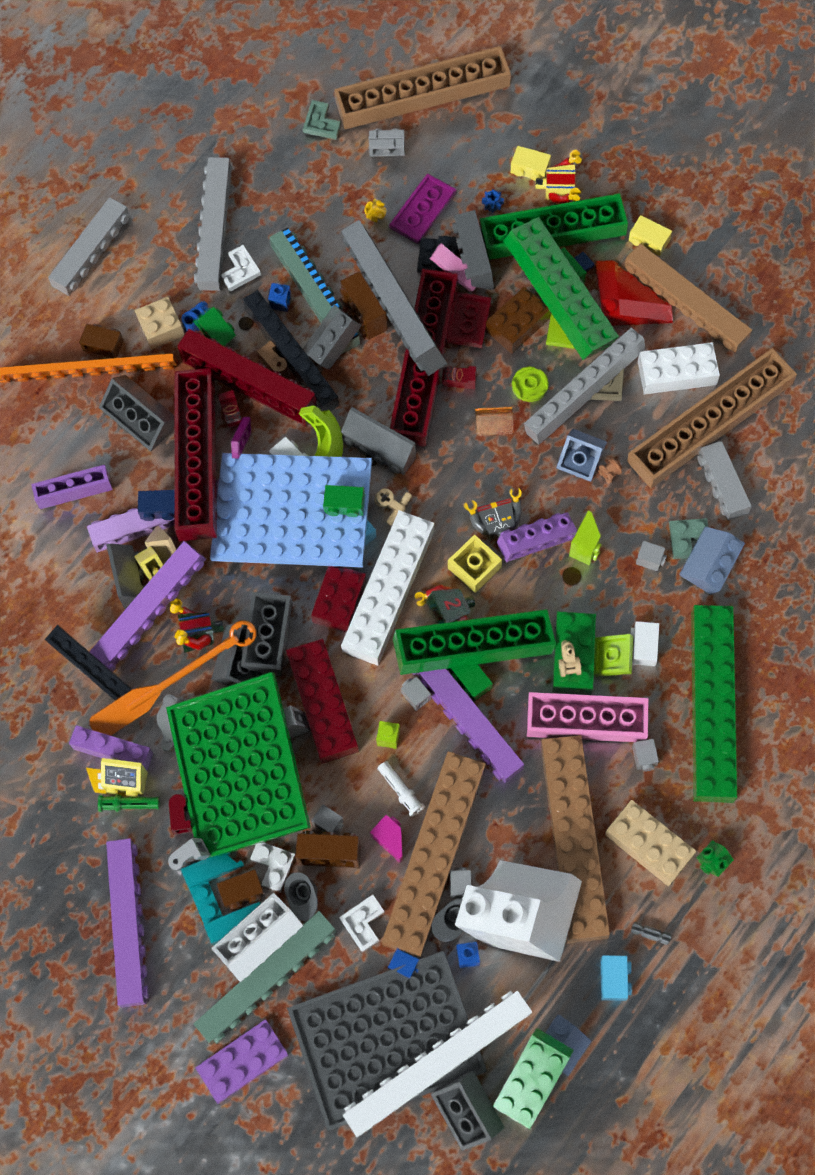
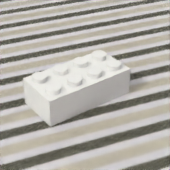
[638,342,720,395]
[211,893,303,982]

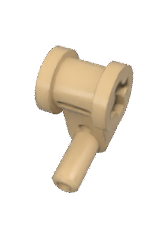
[374,489,412,526]
[559,640,581,677]

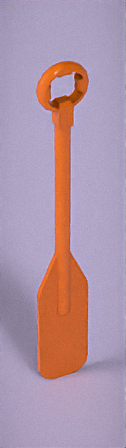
[89,620,257,736]

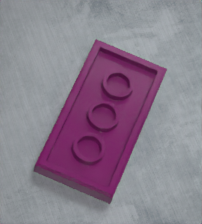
[389,173,457,245]

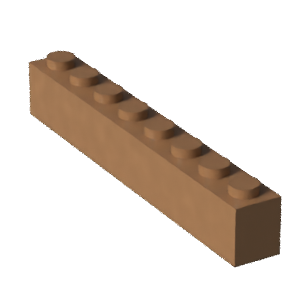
[625,243,752,353]

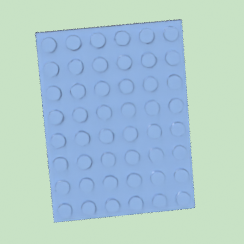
[210,453,372,567]

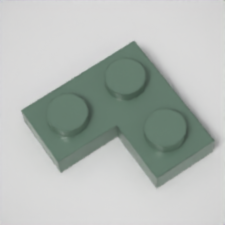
[303,100,341,140]
[669,518,708,559]

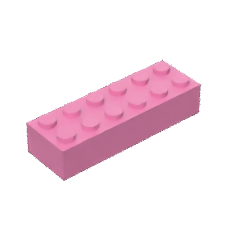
[527,692,648,742]

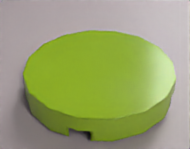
[512,366,549,402]

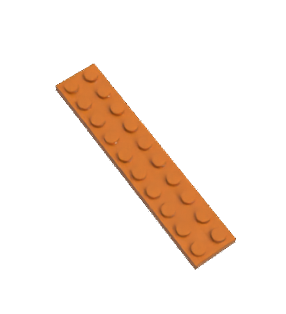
[0,353,178,383]

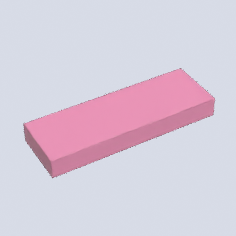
[430,244,476,293]

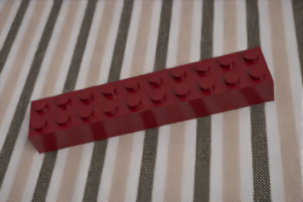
[390,269,458,446]
[174,368,217,541]

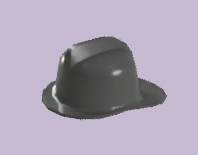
[284,872,318,921]
[431,899,464,942]

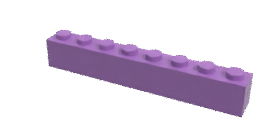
[90,541,206,671]
[412,669,524,783]
[106,839,149,1008]

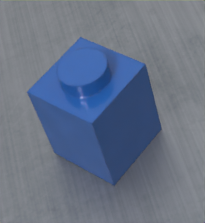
[388,949,419,978]

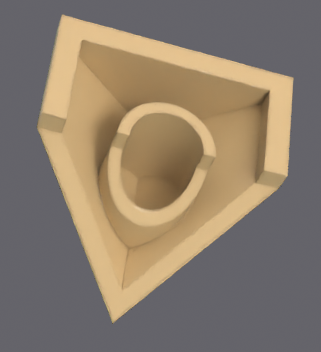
[145,526,176,565]

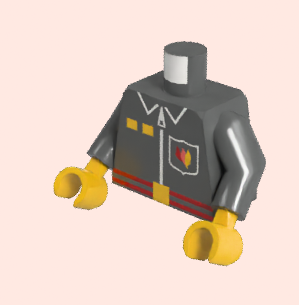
[464,488,522,540]

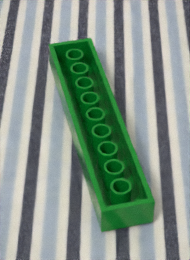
[691,605,737,803]

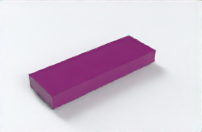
[231,417,251,459]

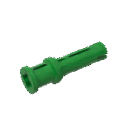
[98,794,160,812]

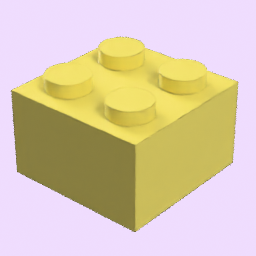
[448,535,502,593]

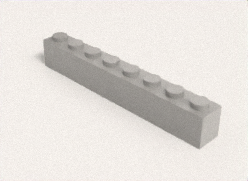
[194,157,231,291]
[524,328,645,445]

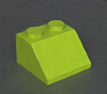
[569,511,602,566]

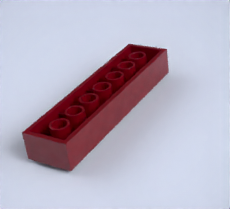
[177,329,317,427]

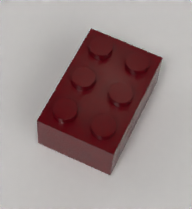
[311,566,367,633]

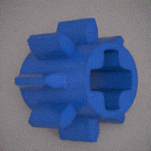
[482,189,504,213]

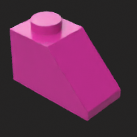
[370,815,403,863]

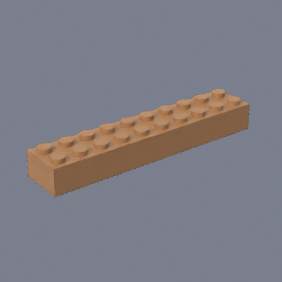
[334,46,511,129]
[627,348,797,488]
[541,735,610,943]
[382,751,486,959]

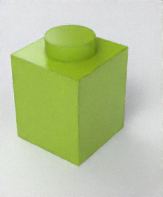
[376,721,400,749]

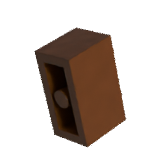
[79,324,124,358]
[217,869,265,911]

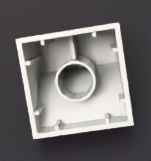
[455,860,582,962]

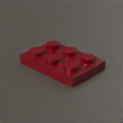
[447,292,492,348]

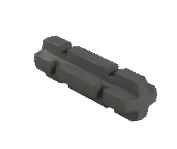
[631,922,671,945]

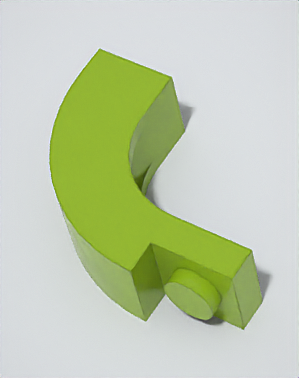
[299,406,343,457]

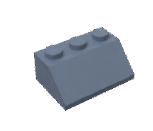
[679,527,745,595]

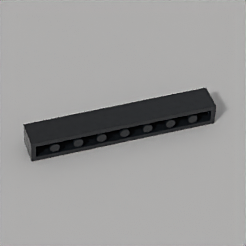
[243,290,340,412]

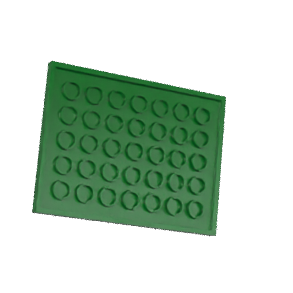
[166,672,311,861]

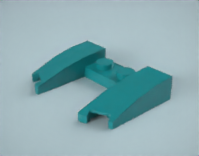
[181,852,261,946]

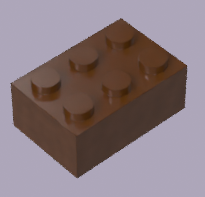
[339,271,387,340]
[486,286,550,354]
[296,831,361,868]

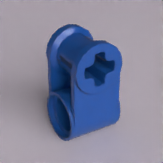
[181,301,208,333]

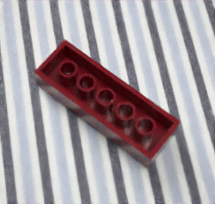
[286,639,359,764]

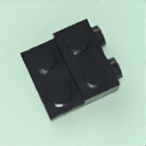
[417,236,459,273]

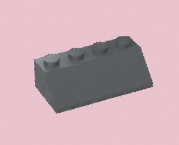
[452,210,494,290]
[98,375,175,451]
[341,407,416,475]
[241,592,293,676]

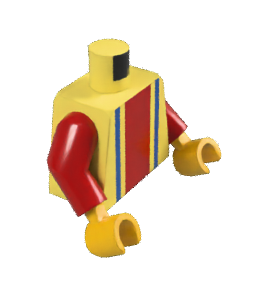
[535,150,582,204]

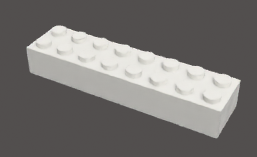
[341,510,435,666]

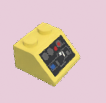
[101,758,148,797]

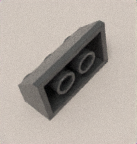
[303,305,361,370]
[106,544,145,609]
[211,624,260,686]
[431,1071,505,1151]

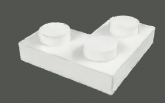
[221,245,261,291]
[250,842,296,893]
[339,895,385,953]

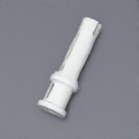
[377,761,425,817]

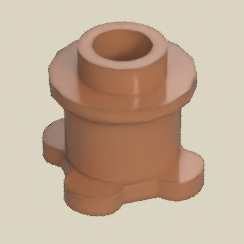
[598,459,623,484]

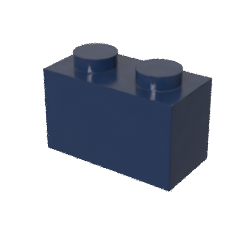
[138,490,175,521]

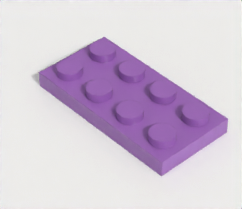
[195,1019,289,1104]

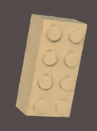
[605,800,696,887]

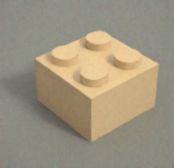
[135,297,184,350]

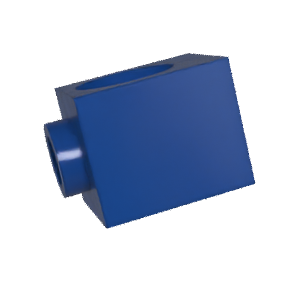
[268,283,291,312]
[456,942,480,969]

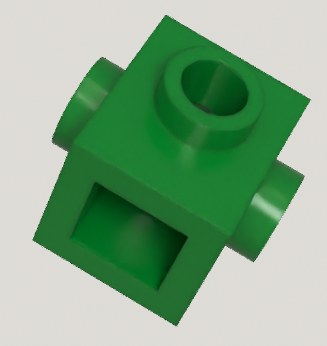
[696,840,734,877]

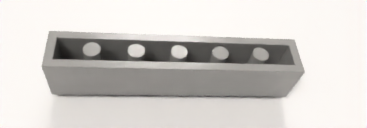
[48,197,130,296]

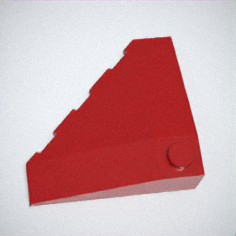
[595,260,673,326]

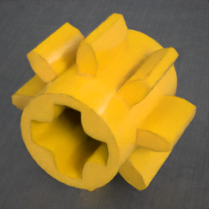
[364,199,387,223]

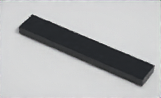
[44,625,132,700]

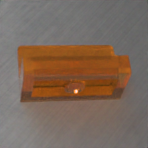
[475,407,514,436]

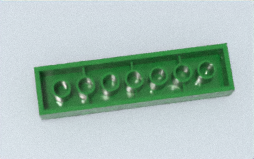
[479,193,628,260]
[503,217,619,360]
[393,609,556,675]

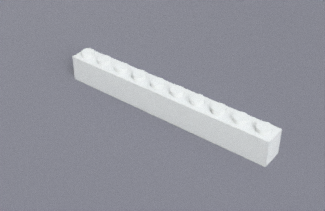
[343,991,532,1137]

